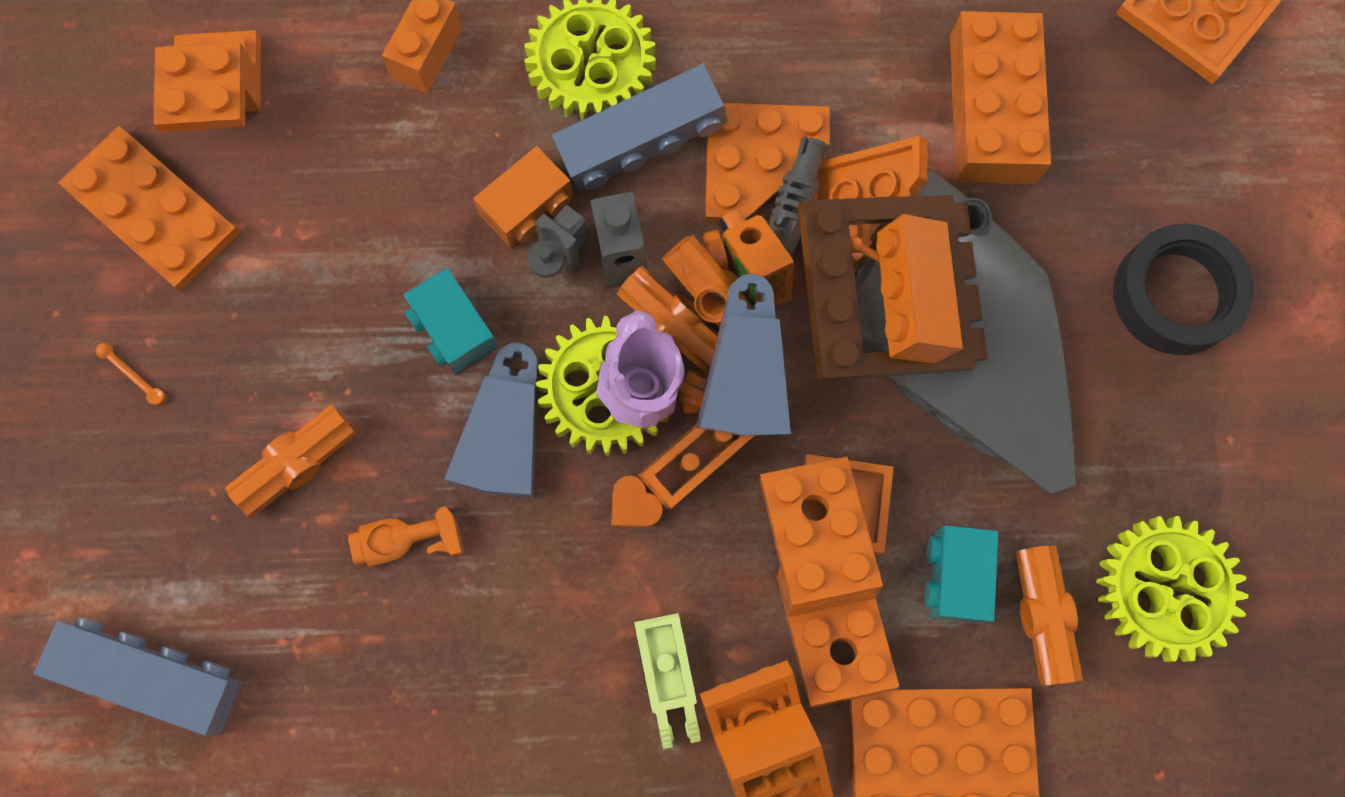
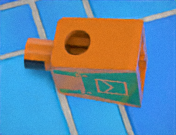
[719,210,794,307]

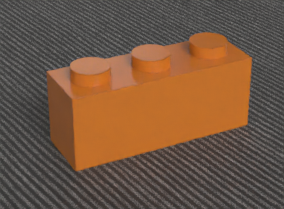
[876,214,963,364]
[637,423,755,509]

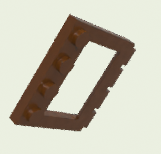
[797,195,988,381]

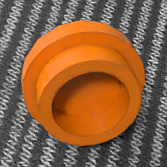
[678,368,708,414]

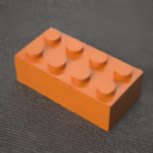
[950,11,1051,185]

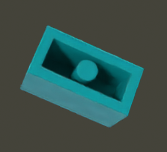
[403,267,498,375]
[924,525,998,624]

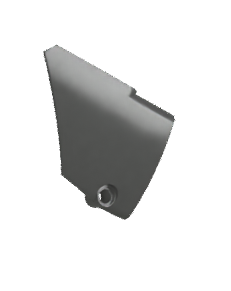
[855,167,1076,494]

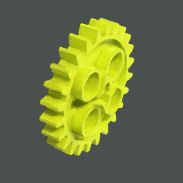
[524,0,656,121]
[536,316,669,456]
[1096,516,1248,662]

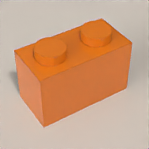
[381,0,463,94]
[473,146,573,248]

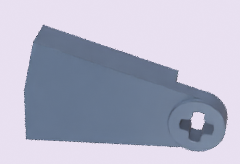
[696,274,791,436]
[444,343,539,498]

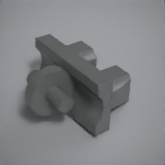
[527,205,589,278]

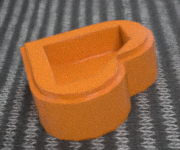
[702,229,729,271]
[611,476,663,528]

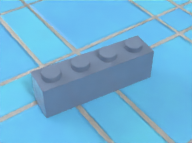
[552,63,728,191]
[33,616,242,736]

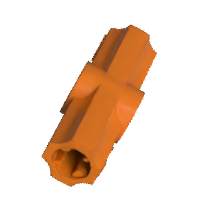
[662,234,752,328]
[616,265,719,376]
[225,404,357,519]
[1015,545,1083,686]

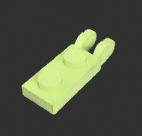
[634,613,701,749]

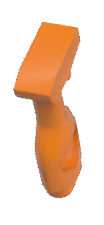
[348,506,465,568]

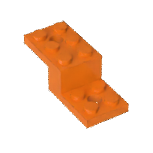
[759,456,900,709]

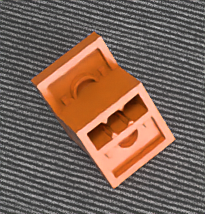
[153,30,261,132]
[700,660,833,797]

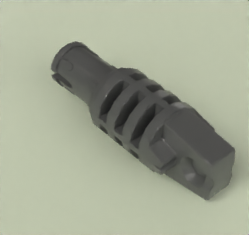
[769,136,827,254]

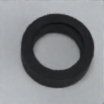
[1113,224,1254,355]

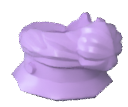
[596,310,685,428]

